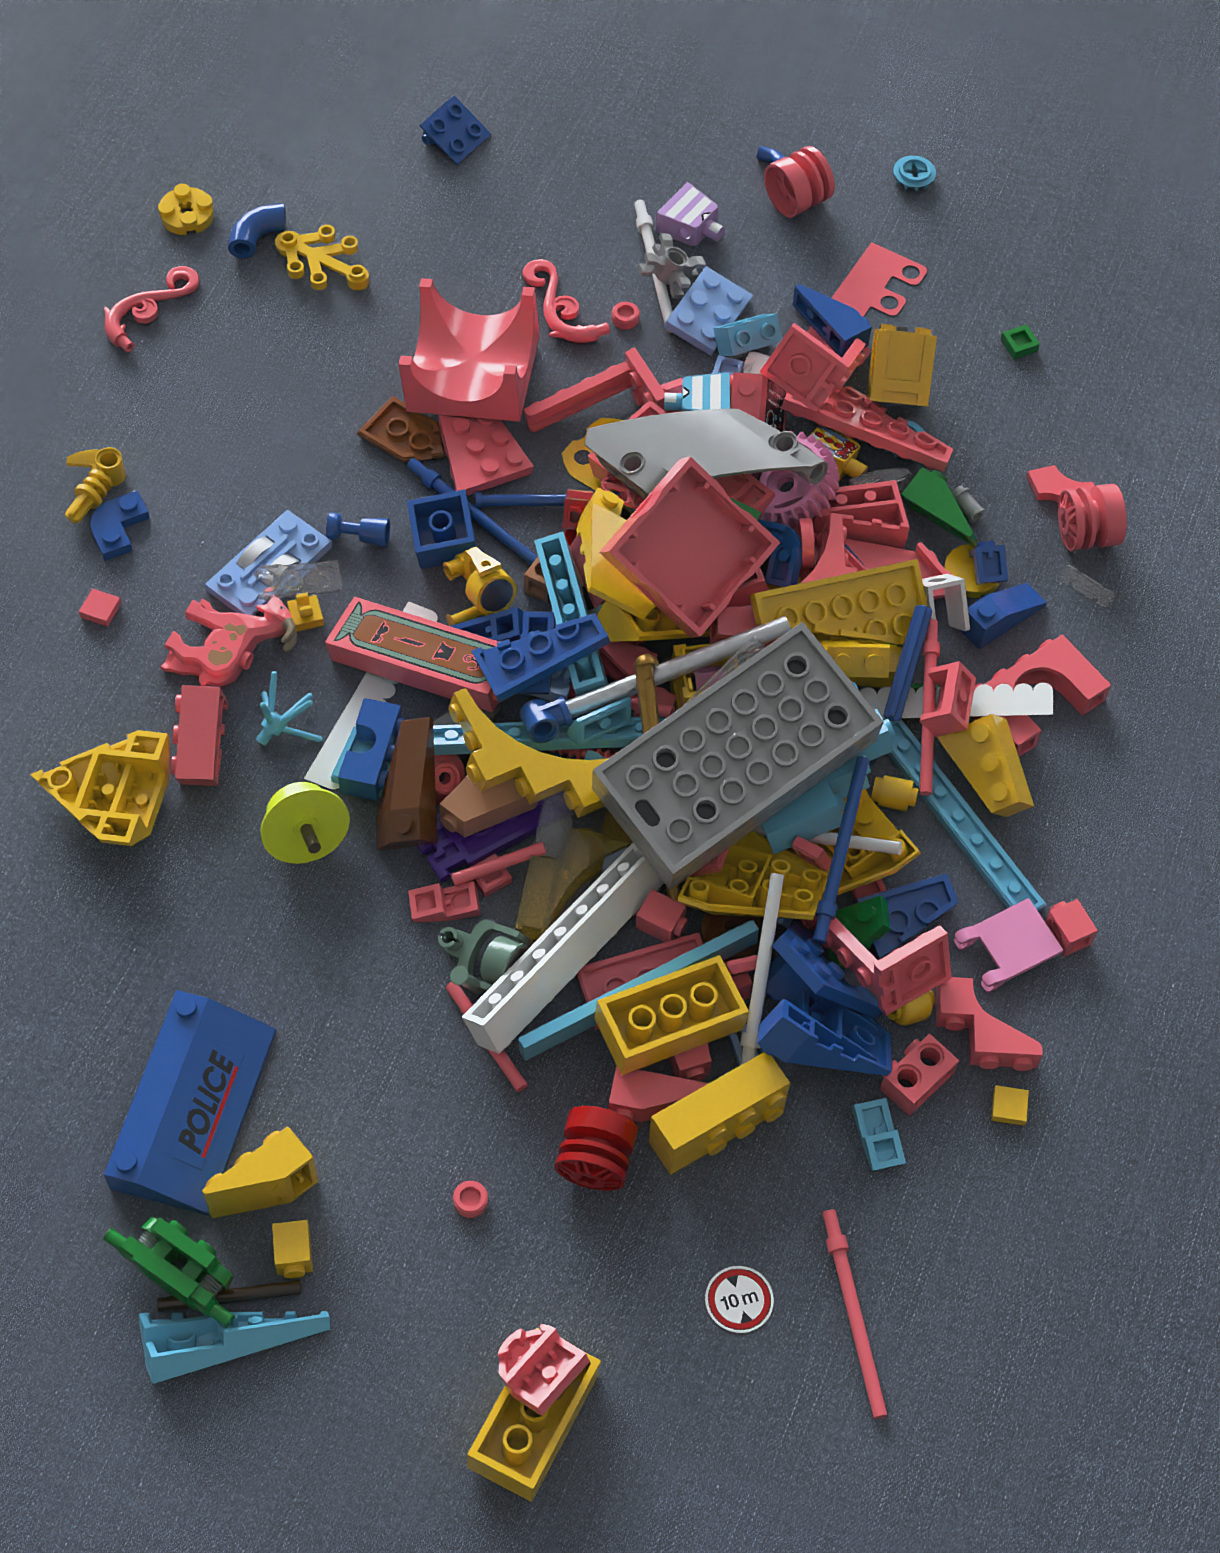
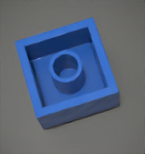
[407,489,477,569]

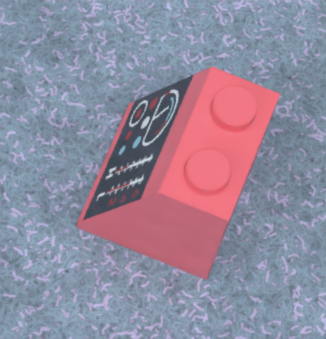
[730,372,788,432]

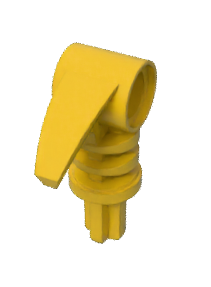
[65,447,126,524]

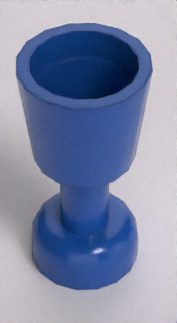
[326,512,390,548]

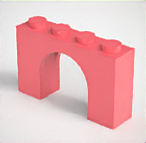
[972,634,1111,757]

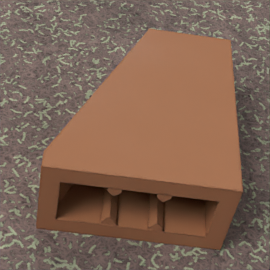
[439,775,538,838]

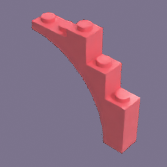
[709,513,857,653]

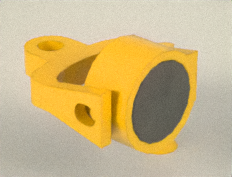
[443,547,517,626]

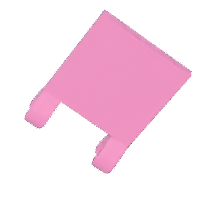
[954,898,1063,993]

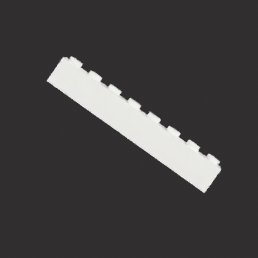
[462,843,664,1054]

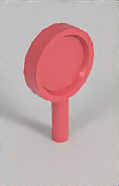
[798,518,814,581]

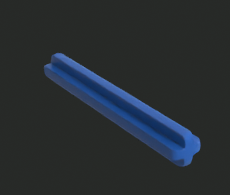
[883,605,932,721]

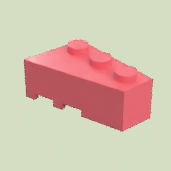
[812,480,910,548]
[170,685,229,786]

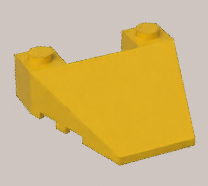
[576,487,658,620]

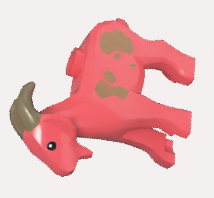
[160,597,297,686]

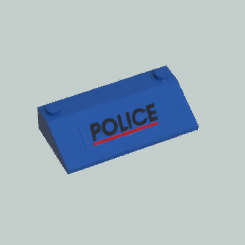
[104,990,276,1216]

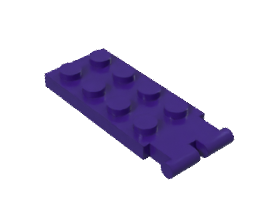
[417,791,575,882]

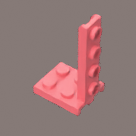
[760,323,866,413]
[523,347,669,432]
[800,915,952,1016]

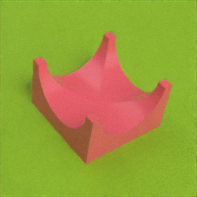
[398,278,540,422]

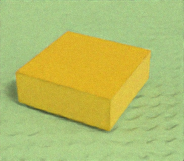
[991,1085,1029,1126]

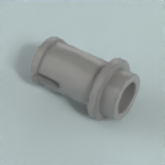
[951,485,985,523]

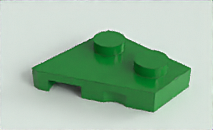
[828,895,890,971]

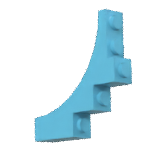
[761,682,895,854]

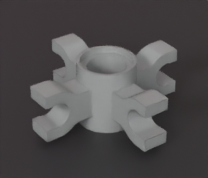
[637,233,706,299]

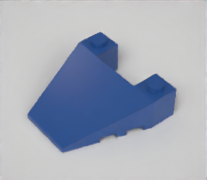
[757,954,892,1076]

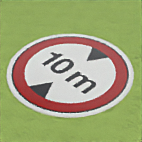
[705,1266,774,1333]

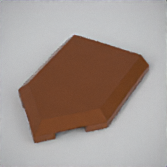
[357,396,444,462]

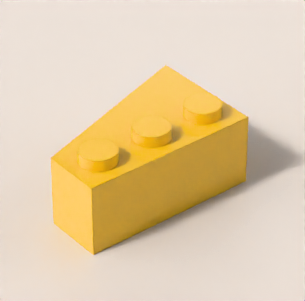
[937,714,1034,817]

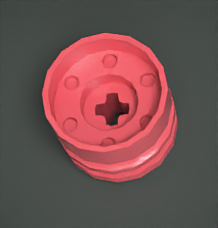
[764,146,835,218]
[1058,484,1127,551]

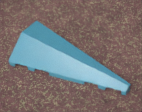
[139,1311,330,1384]

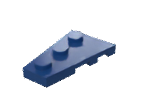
[855,873,959,960]

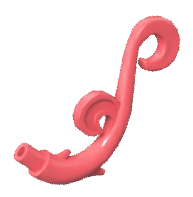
[522,259,610,343]
[104,266,199,352]

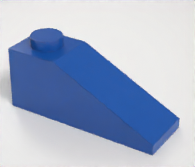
[792,284,872,357]
[959,583,1047,650]
[451,607,523,642]

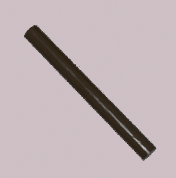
[157,1280,301,1312]

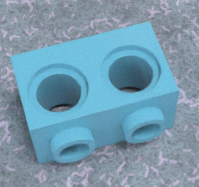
[713,314,783,356]

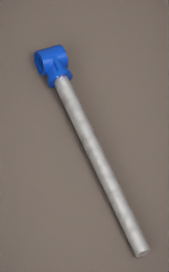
[520,616,791,744]

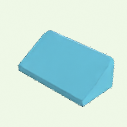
[567,696,631,746]

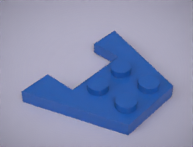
[772,919,883,1019]

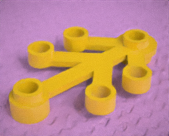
[275,225,369,291]

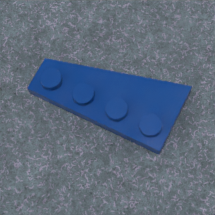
[471,613,611,702]

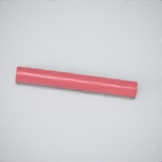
[451,842,546,886]

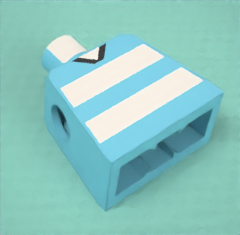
[664,372,730,412]

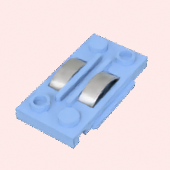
[205,510,332,616]

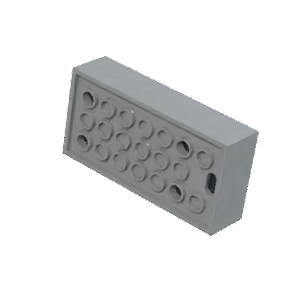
[592,622,884,890]

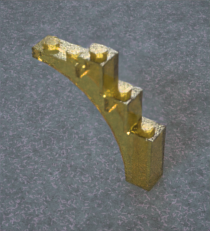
[516,809,633,942]

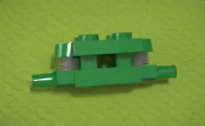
[103,1217,235,1328]

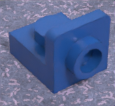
[969,541,1008,584]

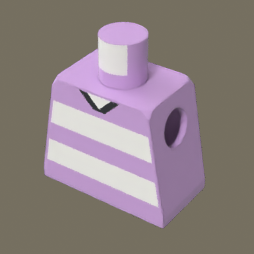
[656,182,725,246]

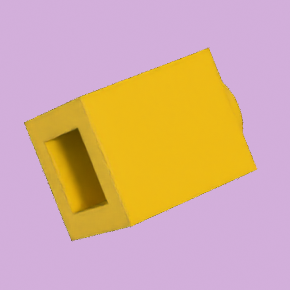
[272,1220,313,1279]

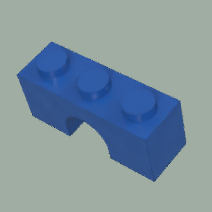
[338,698,406,801]

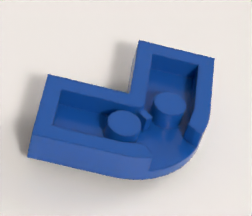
[90,490,150,561]
[758,519,802,587]

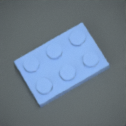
[664,266,753,356]

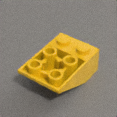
[202,1126,319,1218]

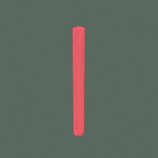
[445,982,528,1092]

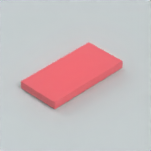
[576,932,703,1030]

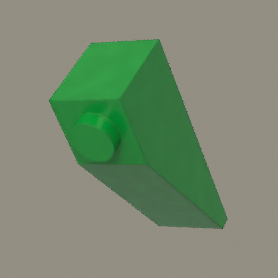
[901,467,979,548]

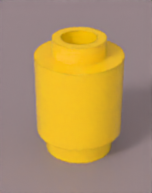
[871,775,918,812]

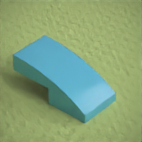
[851,1098,906,1171]

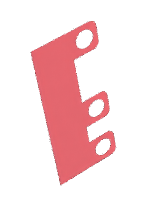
[807,242,927,366]

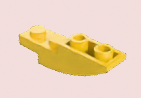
[765,640,890,678]

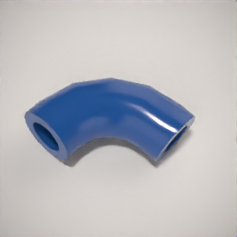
[228,204,286,258]

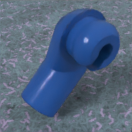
[756,145,785,163]

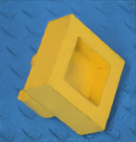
[287,592,324,632]

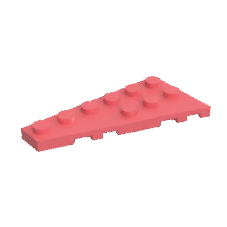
[438,414,534,496]

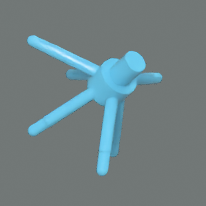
[256,671,323,746]

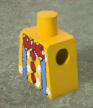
[809,425,868,482]

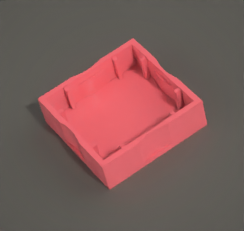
[599,457,780,637]

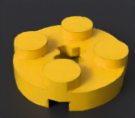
[158,184,214,235]

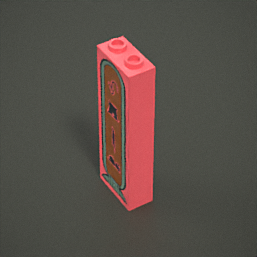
[325,597,502,713]

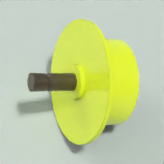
[260,782,350,864]

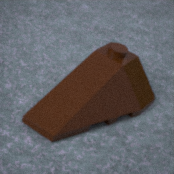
[376,717,437,850]

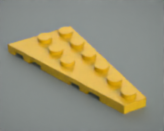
[750,559,928,646]

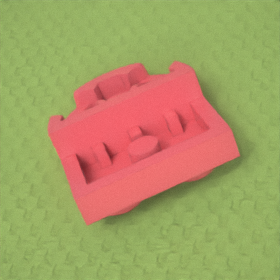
[498,1324,590,1416]

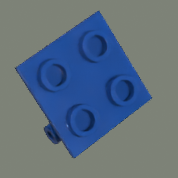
[419,95,491,165]

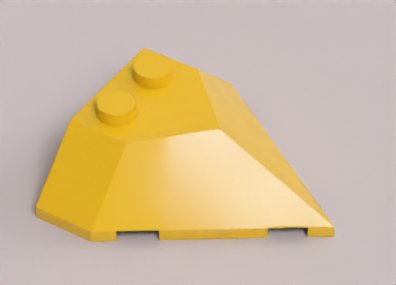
[30,730,169,846]

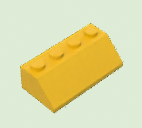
[597,601,710,642]

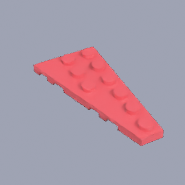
[781,386,953,472]

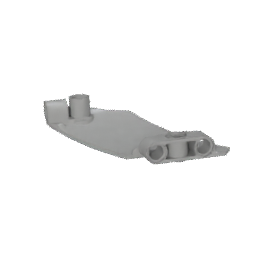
[585,409,828,500]

